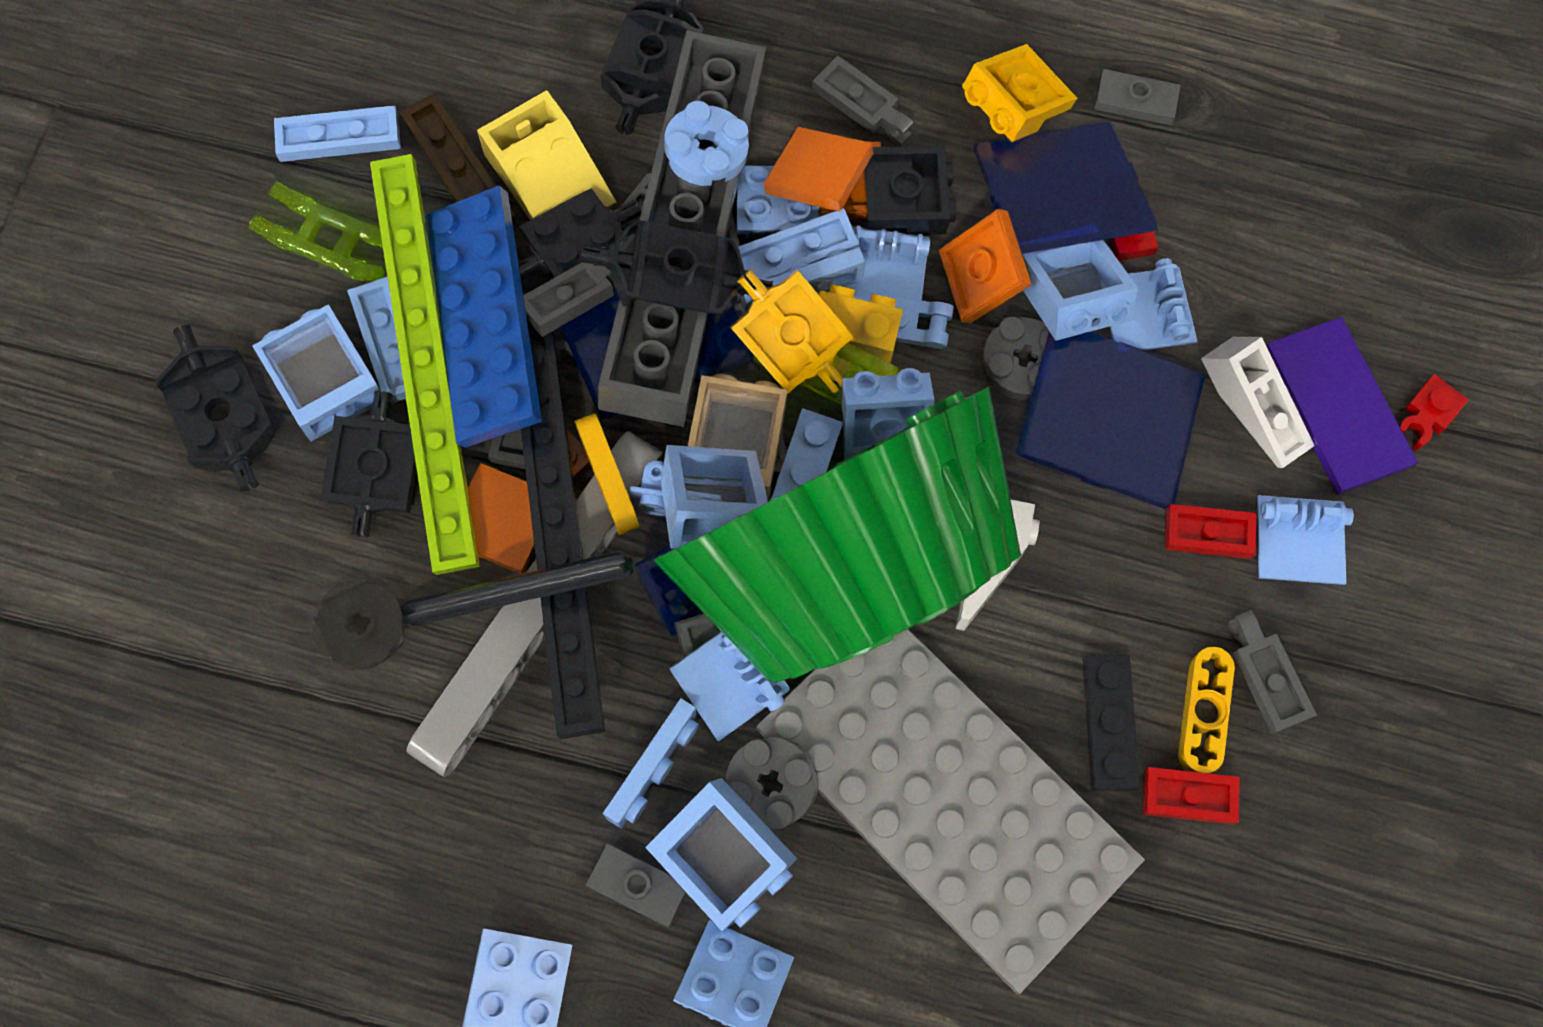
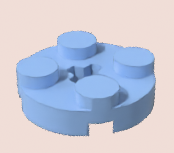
[664,101,749,186]

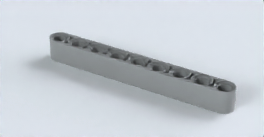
[406,431,665,777]

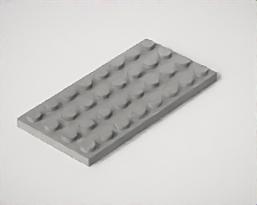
[756,629,1145,994]

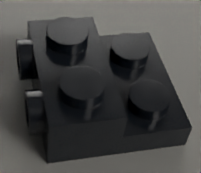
[863,146,956,235]

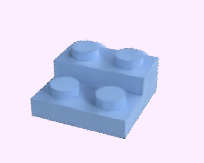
[842,368,934,459]

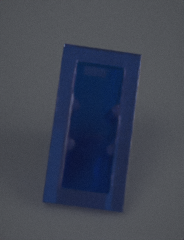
[635,545,704,636]

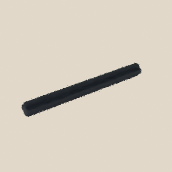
[401,551,633,626]

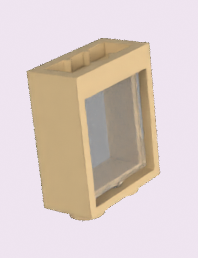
[688,374,787,501]

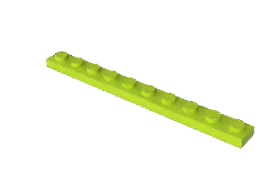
[370,154,480,575]

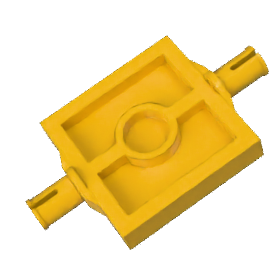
[731,269,854,393]

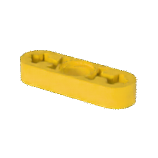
[575,413,640,535]
[1178,647,1235,774]

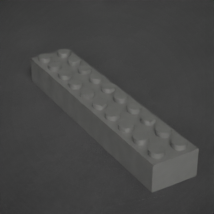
[598,30,766,427]

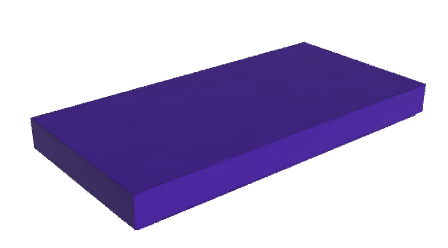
[1266,317,1418,495]

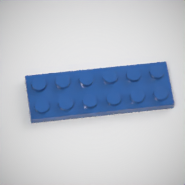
[427,186,542,448]

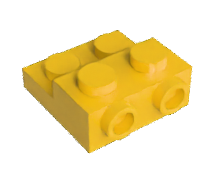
[962,44,1077,142]
[815,284,903,381]

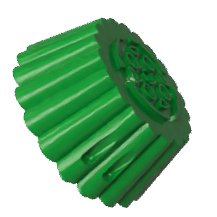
[653,387,1021,683]

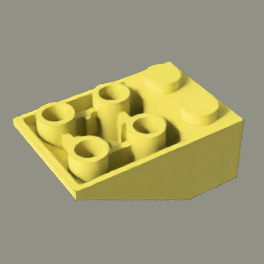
[477,90,617,220]

